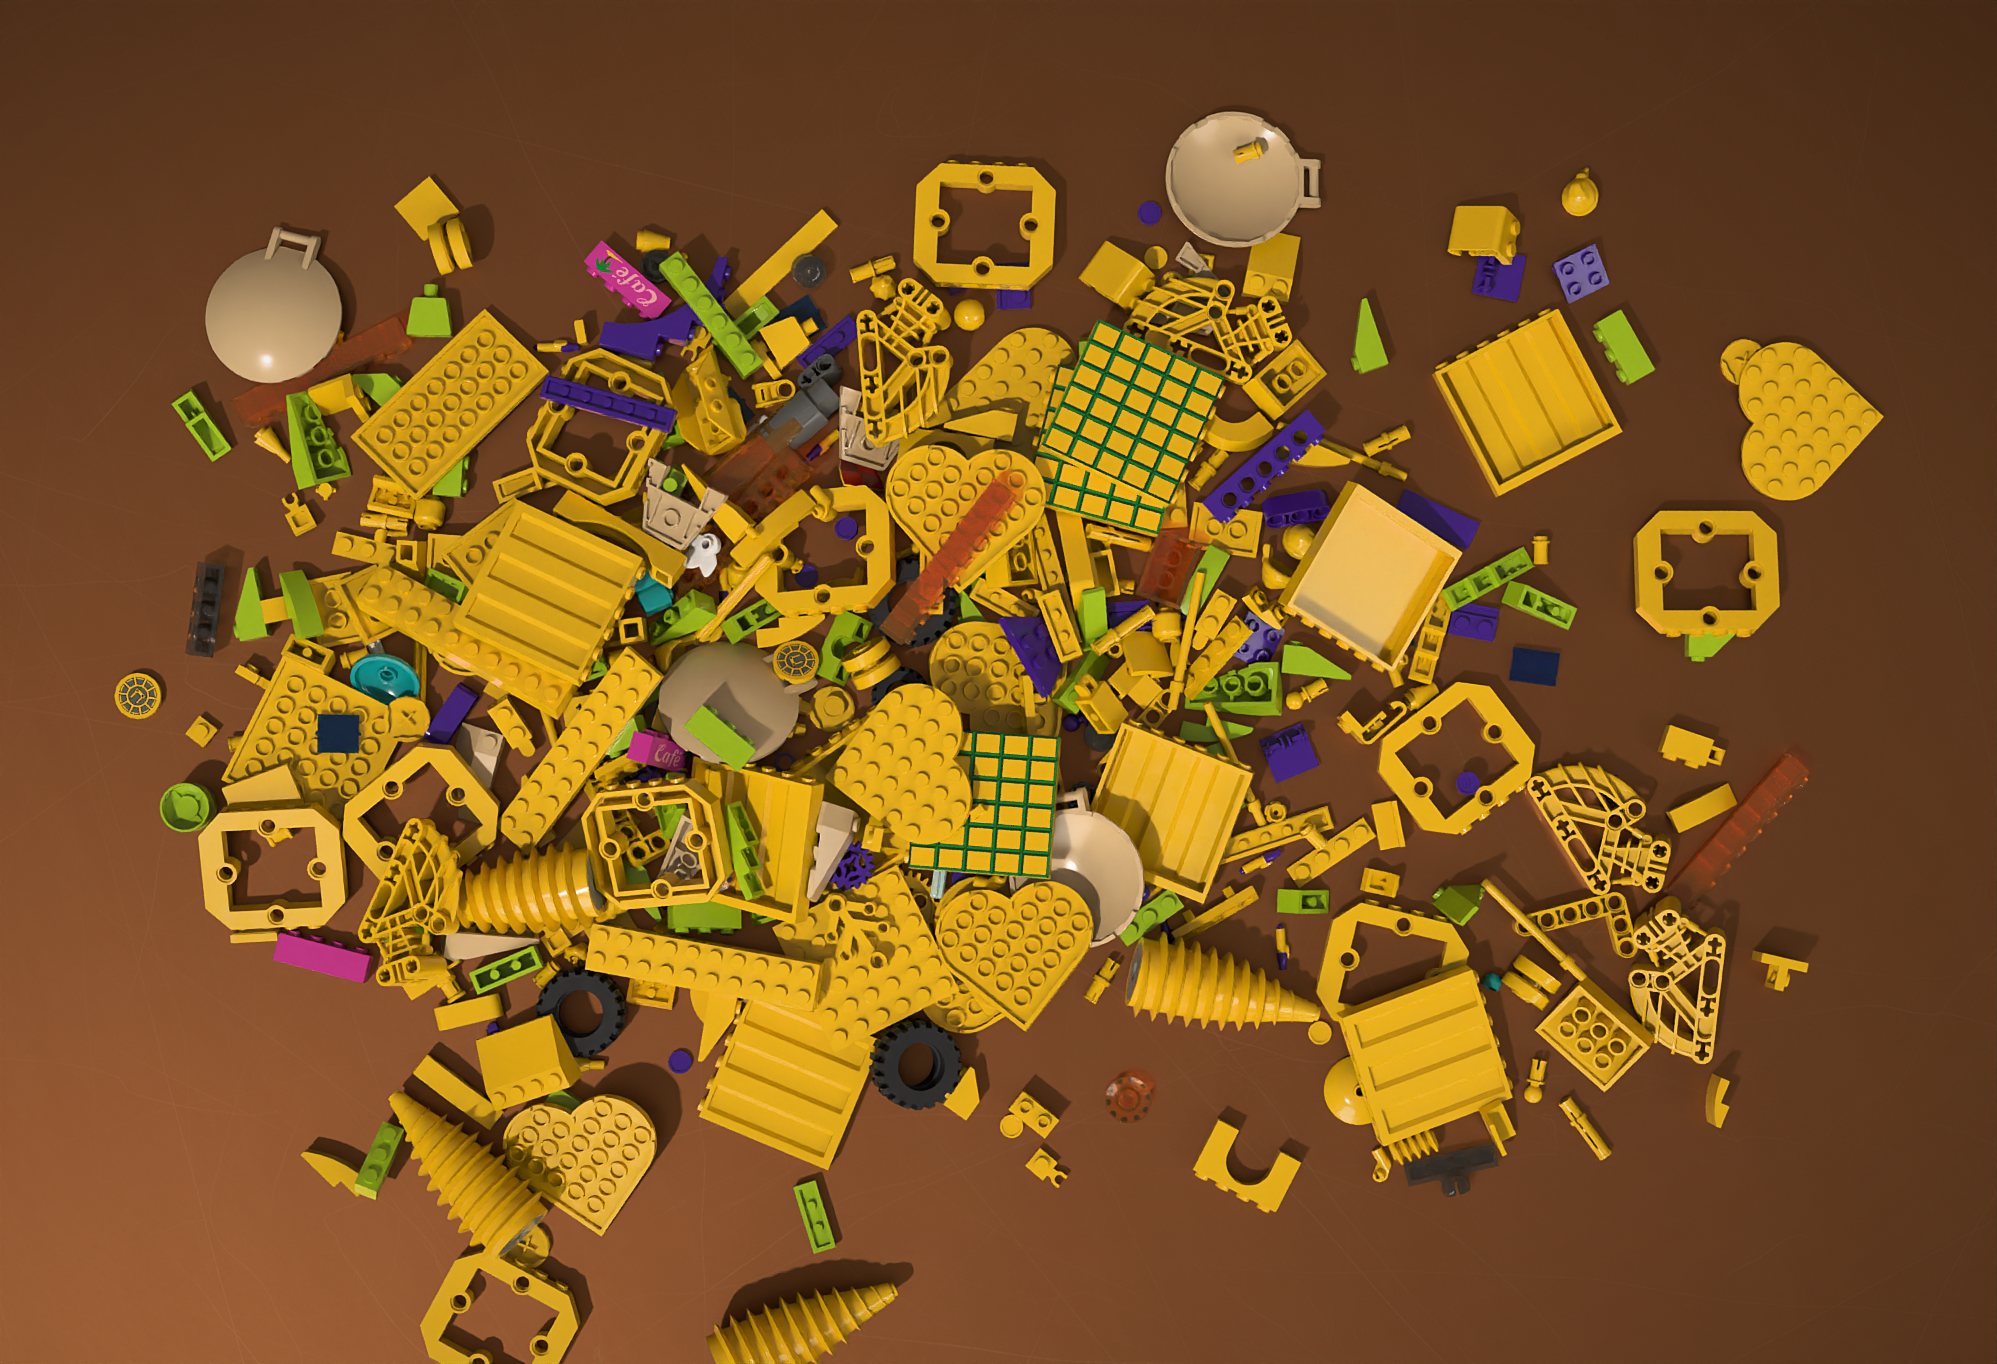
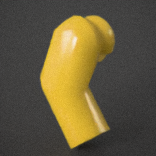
[619,354,656,370]
[1021,588,1044,615]
[972,875,1007,891]

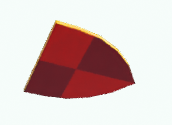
[839,459,885,492]

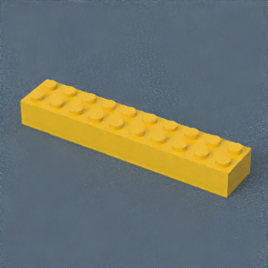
[356,562,579,720]
[585,922,825,1011]

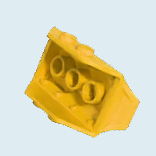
[671,344,747,457]

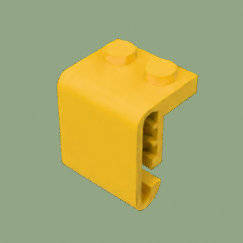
[1448,206,1520,265]
[1078,240,1158,316]
[1337,701,1407,744]

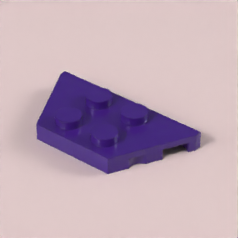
[998,616,1063,698]

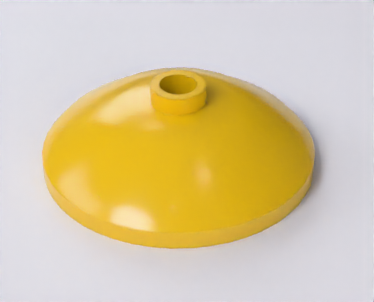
[1324,1056,1371,1125]

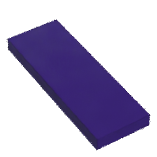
[1396,489,1480,550]

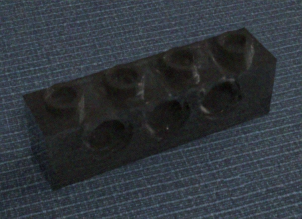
[185,562,225,658]

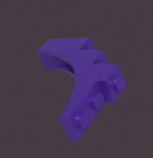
[599,256,732,362]

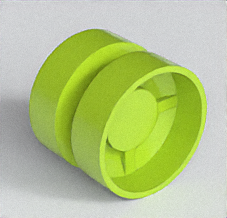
[160,783,217,832]

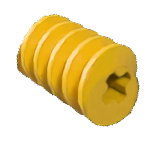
[1388,1128,1439,1165]

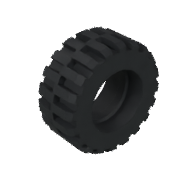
[868,558,956,647]
[535,967,627,1058]
[869,1018,963,1110]

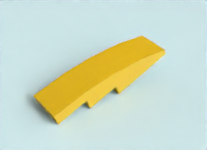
[730,489,817,570]
[1408,589,1451,685]
[412,1054,504,1130]

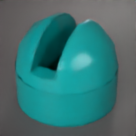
[1481,973,1502,992]

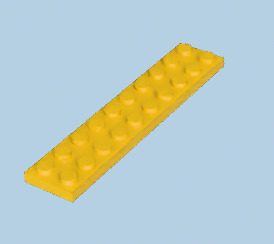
[497,646,664,855]

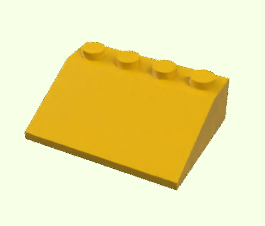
[1535,976,1655,1092]
[476,1013,582,1111]

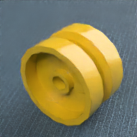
[427,217,474,275]
[841,635,901,690]
[1501,954,1562,1011]

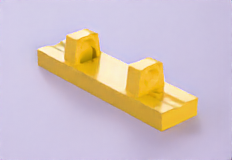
[1018,675,1046,735]
[1172,885,1259,943]

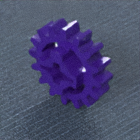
[829,840,875,890]

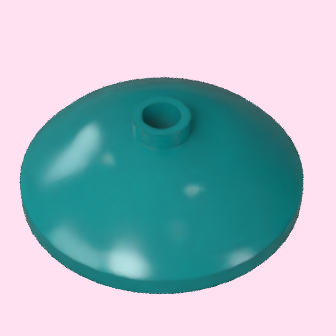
[350,653,420,705]

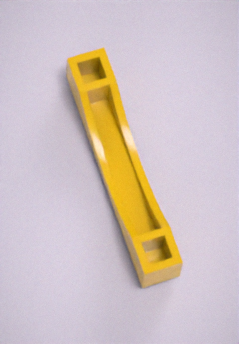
[553,490,688,589]

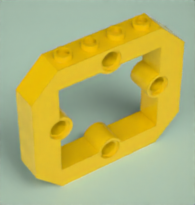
[913,160,1056,290]
[526,348,679,506]
[754,485,896,619]
[1633,511,1780,637]
[1377,682,1535,835]
[342,742,501,883]
[581,776,734,910]
[198,802,349,932]
[1314,899,1469,1022]
[420,1249,581,1364]

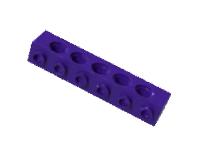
[1202,410,1325,523]

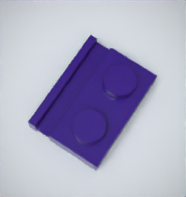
[996,262,1031,310]
[1447,603,1499,642]

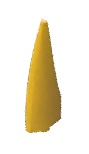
[681,463,760,544]

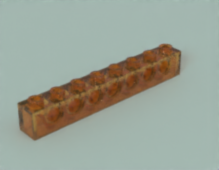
[671,445,814,599]

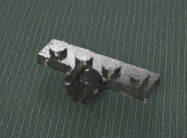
[1403,1143,1499,1197]

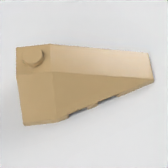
[456,722,506,824]
[807,801,861,902]
[657,808,703,889]
[441,921,540,961]

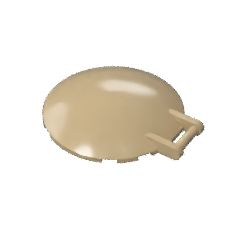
[1165,112,1321,247]
[205,226,343,383]
[659,641,818,764]
[1009,787,1145,948]

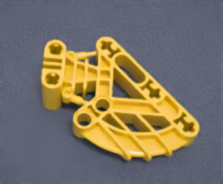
[1123,277,1292,385]
[856,278,953,448]
[1527,761,1672,895]
[358,818,463,986]
[1628,896,1726,1064]

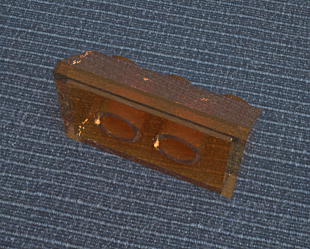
[1133,529,1203,610]

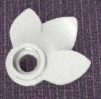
[685,533,721,577]

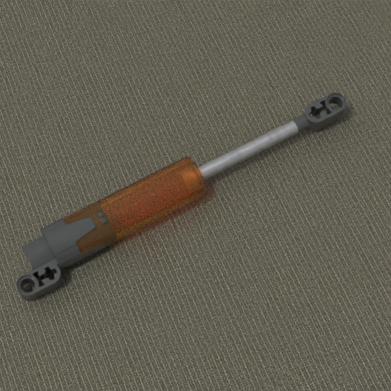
[636,354,844,556]

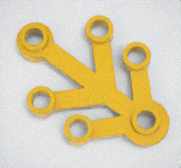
[824,892,890,971]

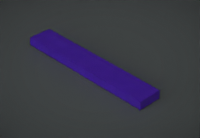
[540,375,678,434]

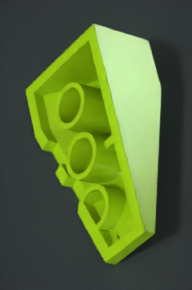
[286,391,352,490]
[1185,662,1283,716]
[1431,884,1485,926]

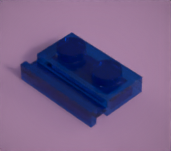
[1508,647,1560,687]

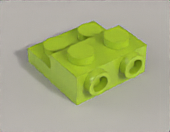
[654,773,687,839]

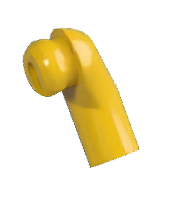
[810,485,831,519]
[1388,654,1409,688]
[1372,1146,1392,1182]

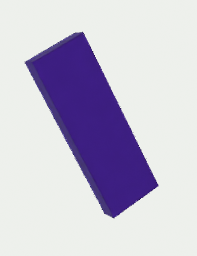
[796,314,858,369]

